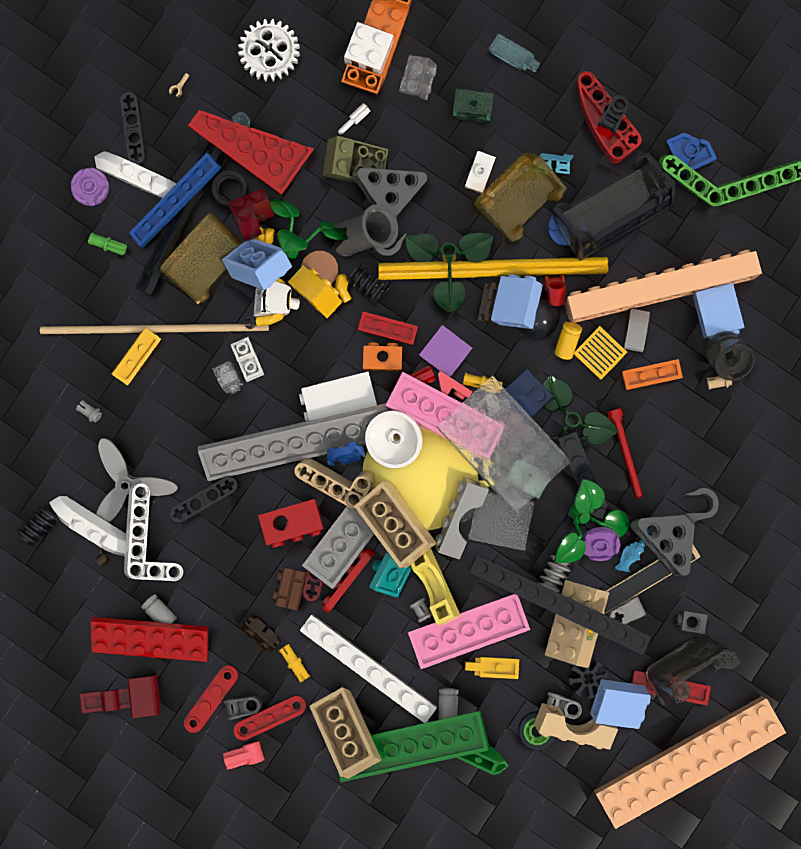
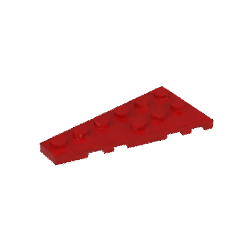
[187,110,314,195]

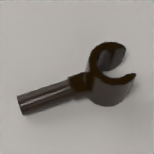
[95,545,109,566]

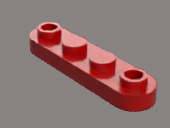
[321,548,375,613]
[184,665,238,733]
[234,695,306,741]

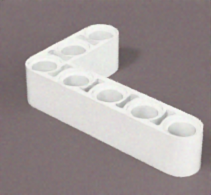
[124,483,183,581]

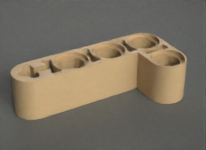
[295,458,374,508]

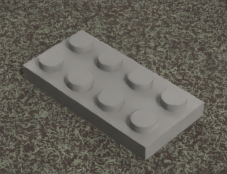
[302,506,374,589]

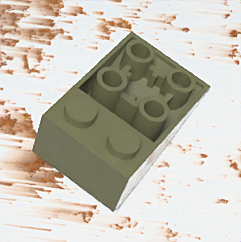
[322,136,388,183]

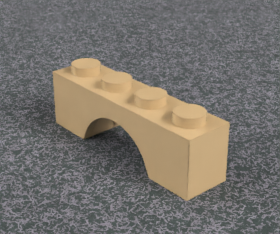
[534,703,618,749]

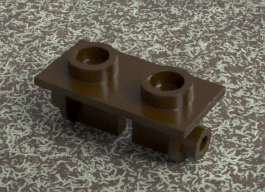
[478,282,498,324]
[242,616,281,653]

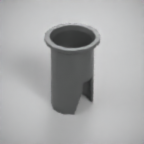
[333,204,398,257]

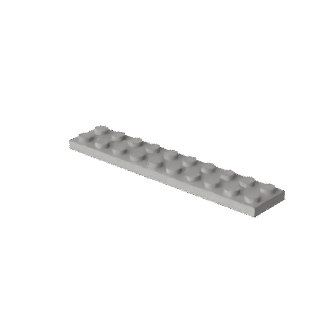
[198,403,388,481]

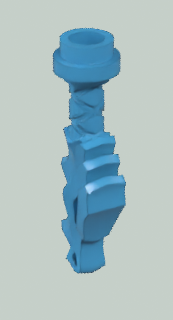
[615,528,652,572]

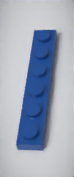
[129,153,221,248]

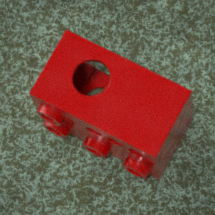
[258,499,325,548]

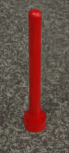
[607,408,642,499]

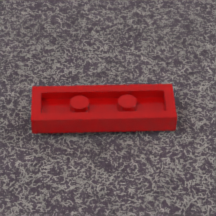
[358,312,418,345]

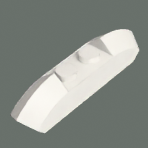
[95,151,176,199]
[49,496,133,556]

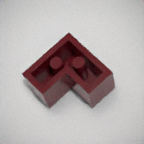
[228,188,274,241]

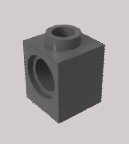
[676,610,707,634]

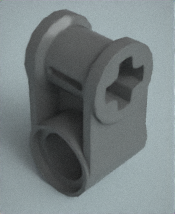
[223,695,262,720]

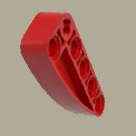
[576,71,642,164]

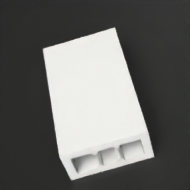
[299,372,377,421]

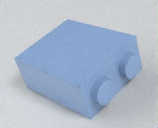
[491,274,543,329]
[693,283,744,341]
[590,679,651,729]

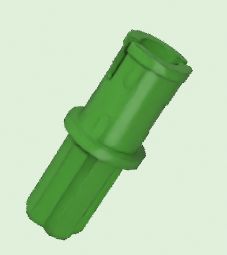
[88,232,127,255]

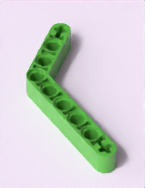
[658,154,801,206]

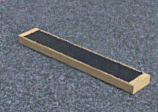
[604,545,700,614]

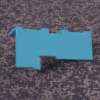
[538,153,574,174]

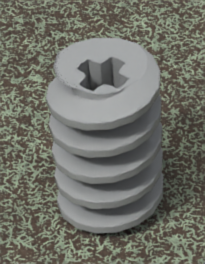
[537,555,571,593]

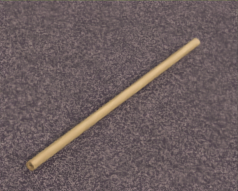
[40,324,269,334]

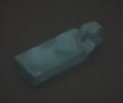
[488,33,540,73]

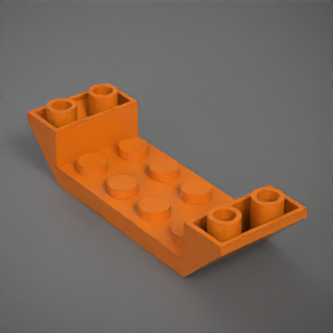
[341,0,412,94]

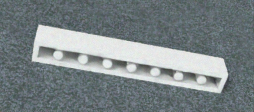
[300,614,437,723]

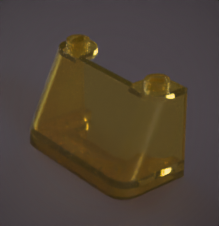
[474,152,567,242]
[160,213,243,304]

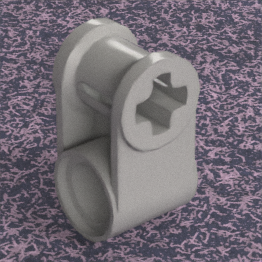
[607,596,646,624]
[547,692,582,719]

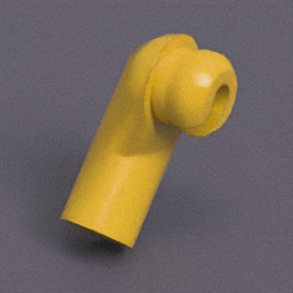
[335,274,351,303]

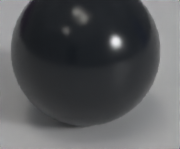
[517,294,560,339]

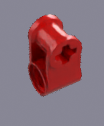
[544,274,565,306]

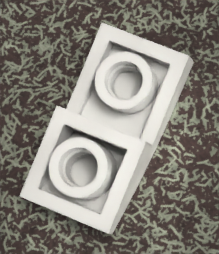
[231,337,264,382]

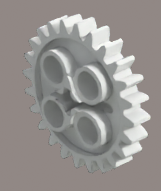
[238,19,300,81]

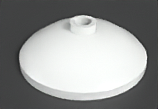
[365,410,423,468]

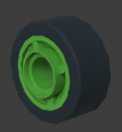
[518,711,554,750]

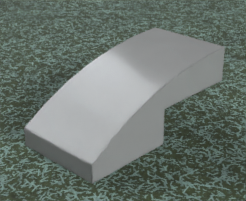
[624,309,650,352]

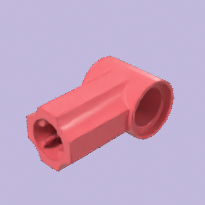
[223,741,265,770]

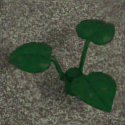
[406,233,493,312]
[531,375,618,466]

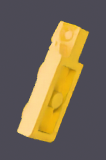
[465,657,519,679]

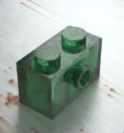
[453,89,494,122]

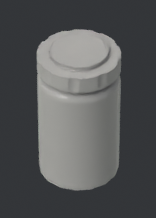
[141,594,177,624]
[438,688,458,720]

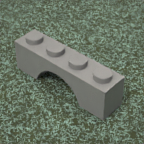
[435,477,489,560]

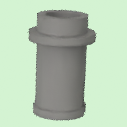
[76,400,102,423]

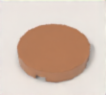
[301,251,338,284]

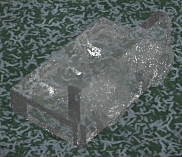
[399,55,437,100]

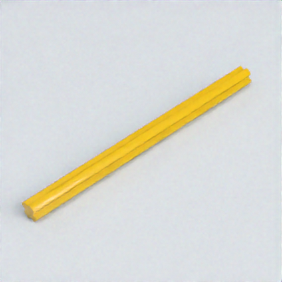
[379,257,608,280]

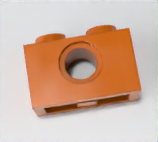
[363,343,402,372]

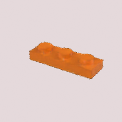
[622,359,683,390]

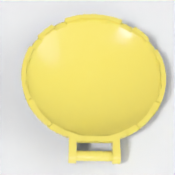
[363,430,494,531]

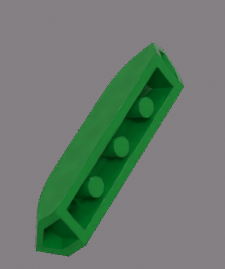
[420,723,508,775]

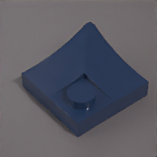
[498,369,555,423]

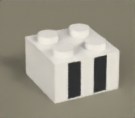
[344,22,393,75]

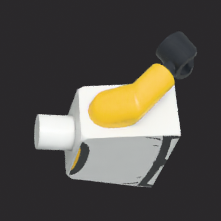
[244,278,300,329]

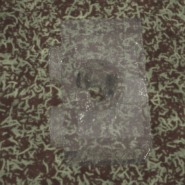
[212,361,244,394]

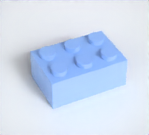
[222,238,292,290]

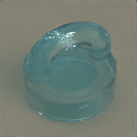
[232,111,250,127]

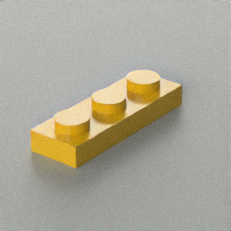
[111,328,161,385]

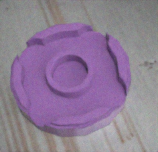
[71,168,109,206]
[582,527,620,561]

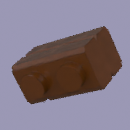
[272,567,307,610]

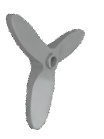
[96,438,178,523]

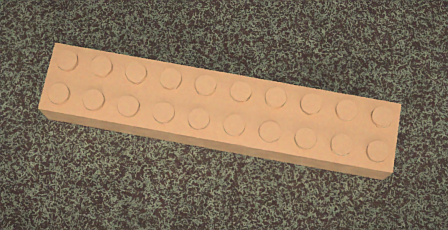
[565,250,762,323]
[594,696,786,829]

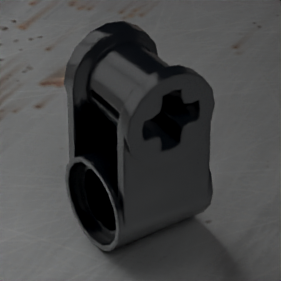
[597,95,629,135]

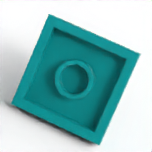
[369,552,412,598]

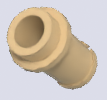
[707,373,732,390]

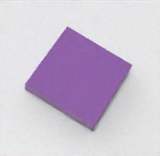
[419,325,472,377]

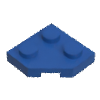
[665,133,717,176]

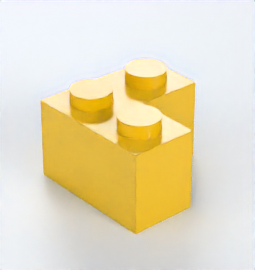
[288,265,342,318]

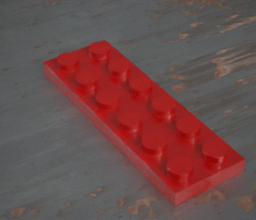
[91,617,208,662]

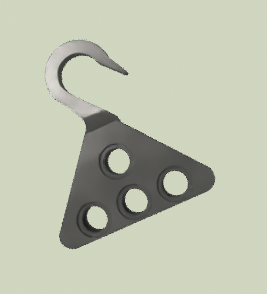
[352,168,427,256]
[631,488,719,576]

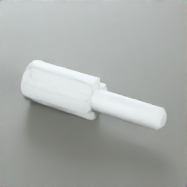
[338,103,371,135]

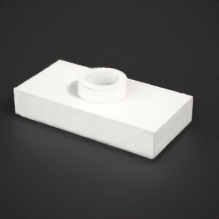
[465,151,496,194]

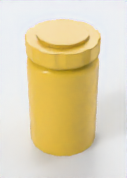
[554,322,582,360]

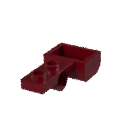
[80,675,161,718]

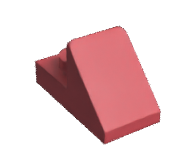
[438,371,472,400]

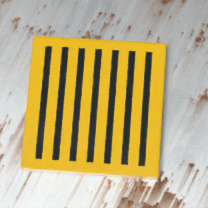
[574,326,627,380]

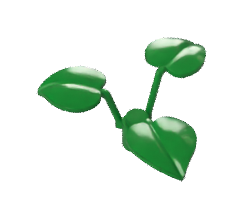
[269,199,348,259]
[555,479,630,563]

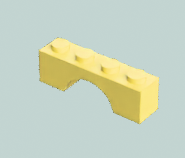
[411,548,461,625]

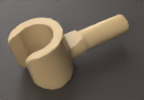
[169,73,189,98]

